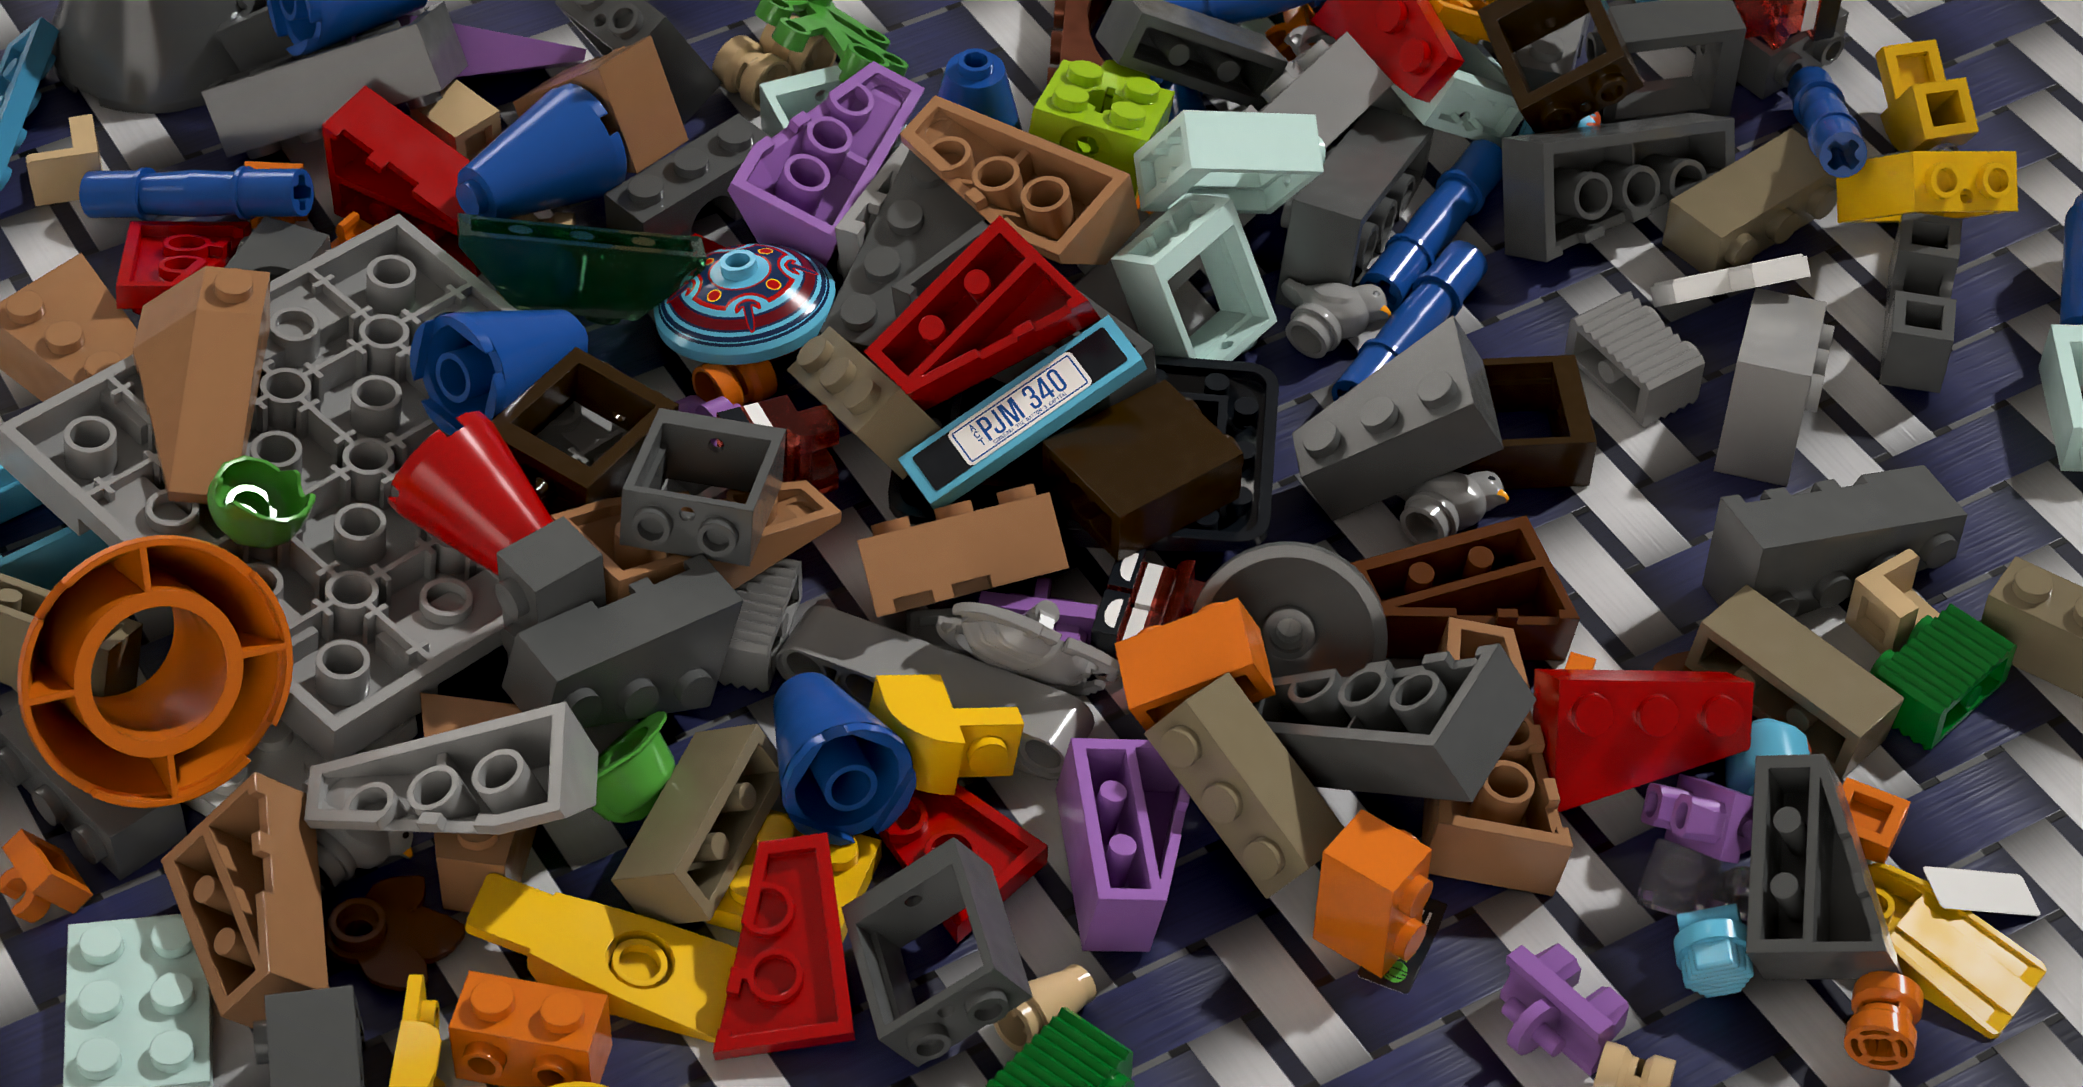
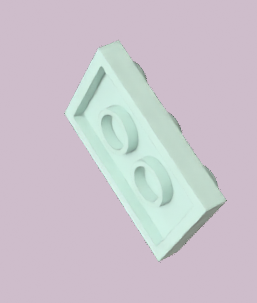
[63,914,213,1087]

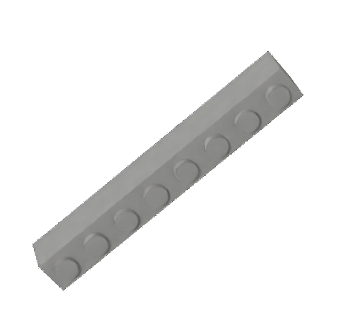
[1065,32,1394,331]

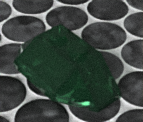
[456,213,707,325]

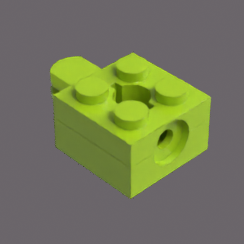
[1028,59,1175,200]

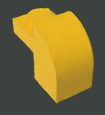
[1875,39,1979,153]
[869,674,1024,795]

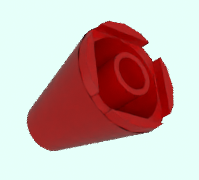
[388,411,553,576]

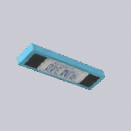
[898,314,1147,509]

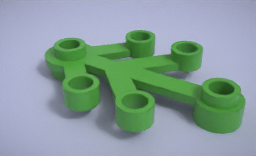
[755,0,909,83]

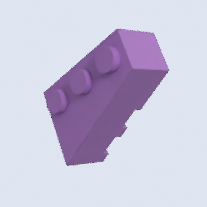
[1055,738,1190,952]

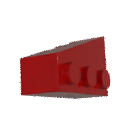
[322,85,513,278]
[864,215,1101,411]
[1532,669,1754,813]

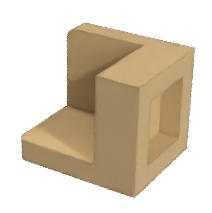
[410,79,502,161]
[26,114,103,207]
[1845,548,1940,654]

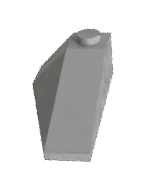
[304,701,598,835]

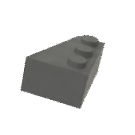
[1746,754,1903,980]

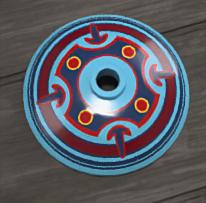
[654,243,837,365]

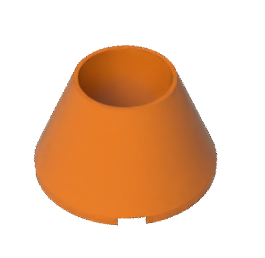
[17,535,293,808]

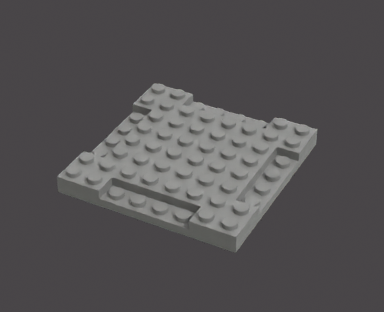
[0,214,729,762]

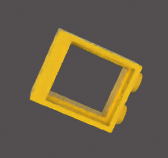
[1836,151,2018,223]

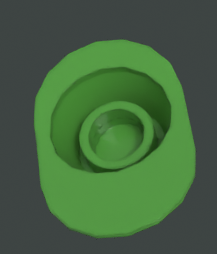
[591,711,676,823]

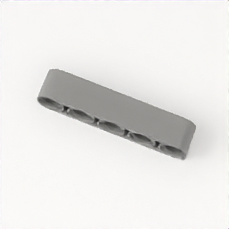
[775,605,1095,780]

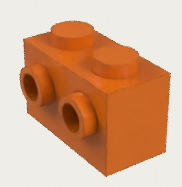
[1114,597,1276,731]
[1313,809,1433,979]
[448,970,612,1087]

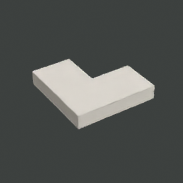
[1650,253,1811,307]

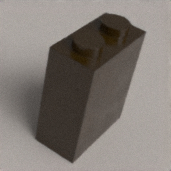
[1041,379,1244,562]

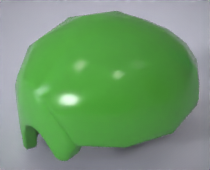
[207,455,316,549]

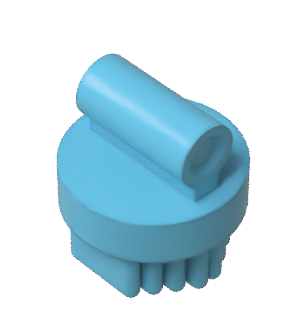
[1673,903,1754,998]

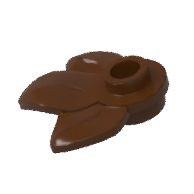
[324,875,466,992]

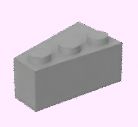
[1714,288,1835,487]

